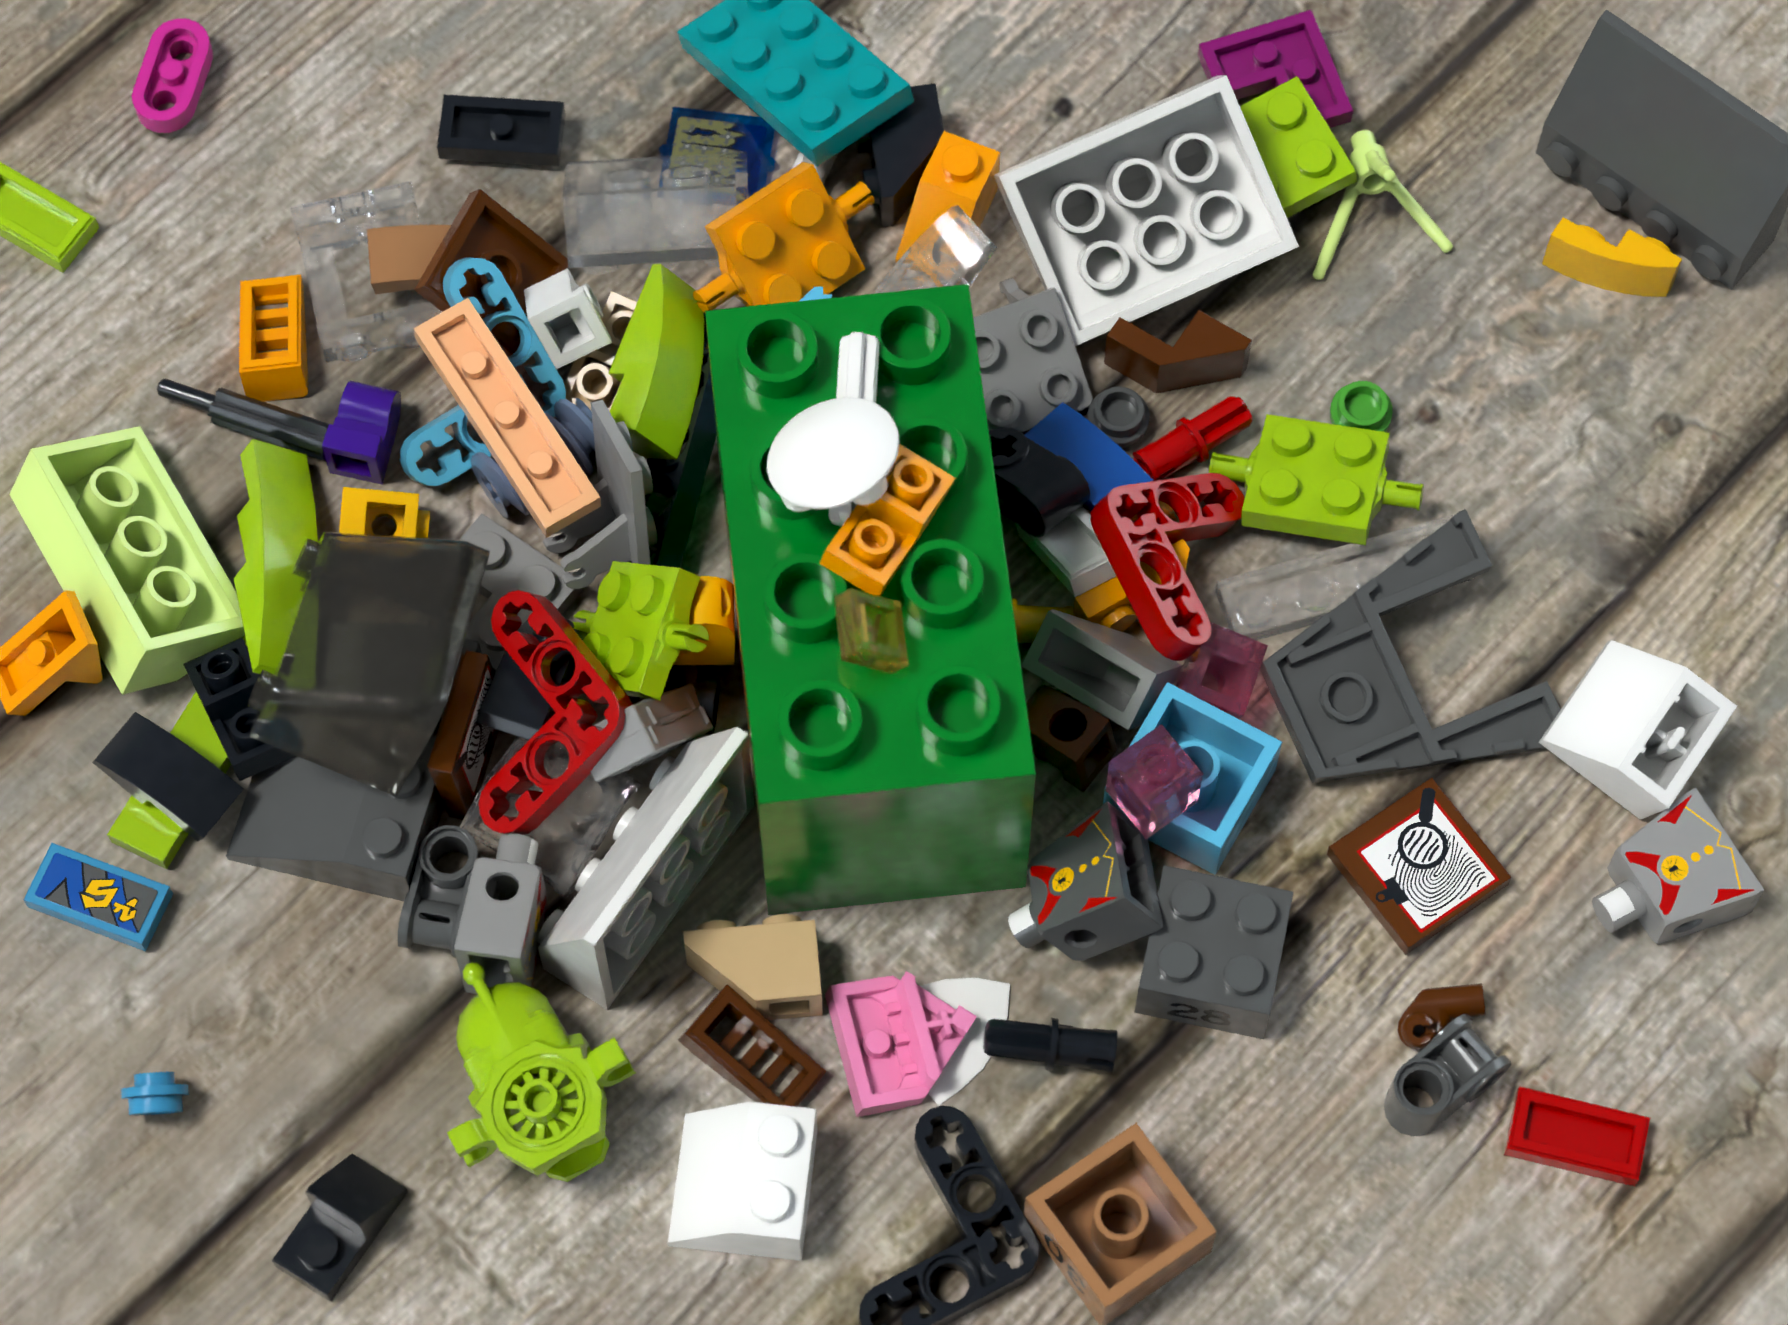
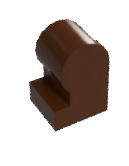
[1026,685,1117,793]

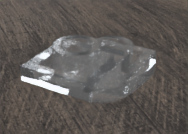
[872,206,997,294]

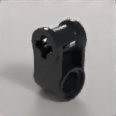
[989,428,1090,537]

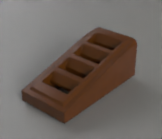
[678,985,826,1107]

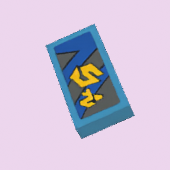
[23,843,173,952]

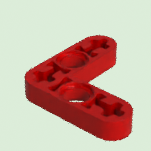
[1090,473,1245,661]
[479,590,633,835]

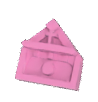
[825,971,977,1117]

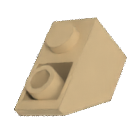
[683,914,823,1020]

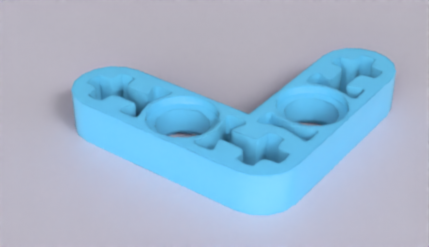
[400,257,566,486]

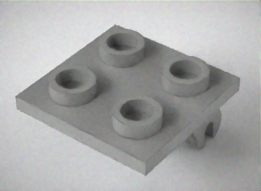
[973,278,1093,432]
[543,400,657,589]

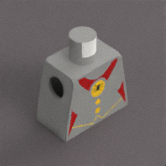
[1592,788,1764,944]
[454,834,547,994]

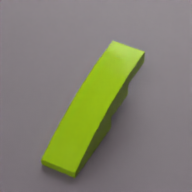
[234,438,319,687]

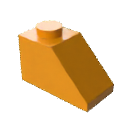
[895,131,1000,286]

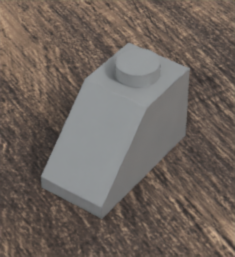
[1021,609,1182,730]

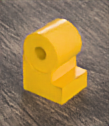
[673,576,735,665]

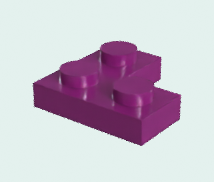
[1198,9,1353,128]

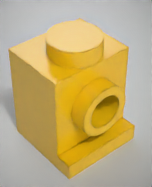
[337,487,430,561]

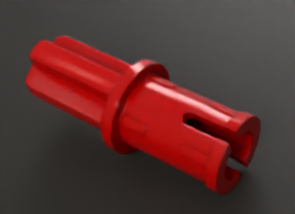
[1132,396,1253,481]

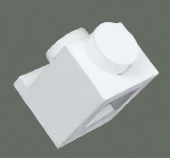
[524,268,612,369]

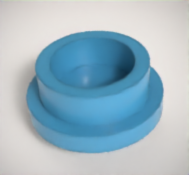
[121,1072,189,1116]

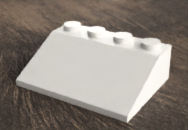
[993,75,1299,346]
[537,727,754,1010]

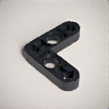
[859,1106,1039,1325]

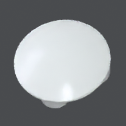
[767,398,899,512]

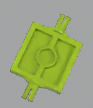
[1209,414,1424,545]
[572,561,709,700]

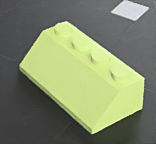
[9,426,245,695]

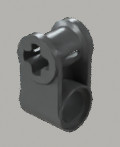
[397,825,481,958]
[1384,1013,1512,1136]

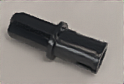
[983,1018,1117,1073]

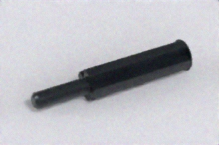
[157,378,332,461]

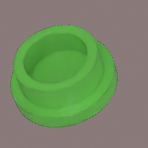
[1330,381,1393,432]

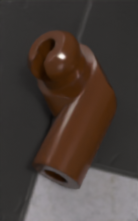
[1398,983,1486,1050]

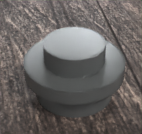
[1087,386,1150,448]

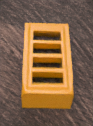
[239,274,308,402]

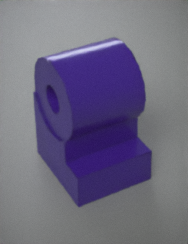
[322,381,401,485]

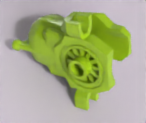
[447,962,636,1182]

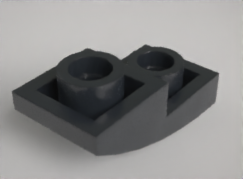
[183,637,298,782]
[92,712,244,841]

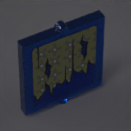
[657,107,776,207]

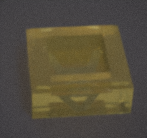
[834,588,908,674]

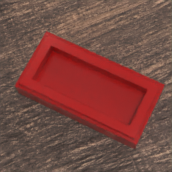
[1504,1086,1650,1187]

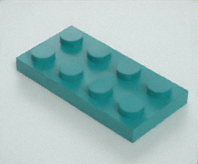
[677,0,914,167]

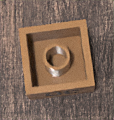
[1024,1123,1217,1325]

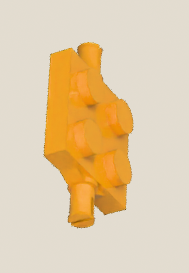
[693,162,875,313]

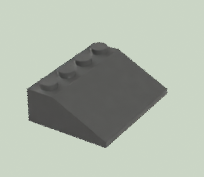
[1536,10,1788,290]
[226,625,482,901]

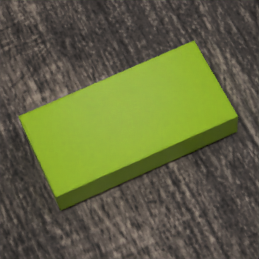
[0,162,99,273]

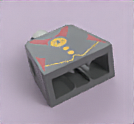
[1008,802,1164,961]

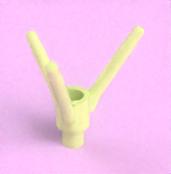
[1313,130,1453,280]

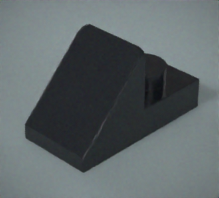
[272,1154,408,1302]

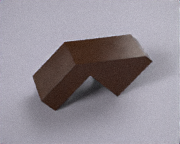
[1104,310,1252,394]

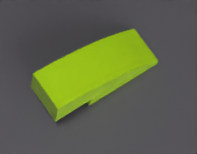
[608,264,704,459]

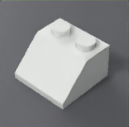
[668,1102,817,1261]

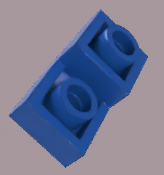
[1025,402,1153,512]

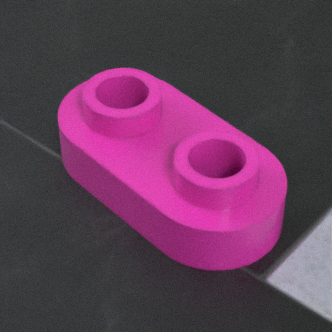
[132,18,213,133]

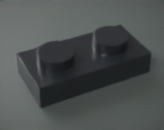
[437,94,565,166]

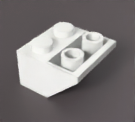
[1539,640,1737,820]

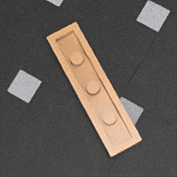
[414,298,601,538]

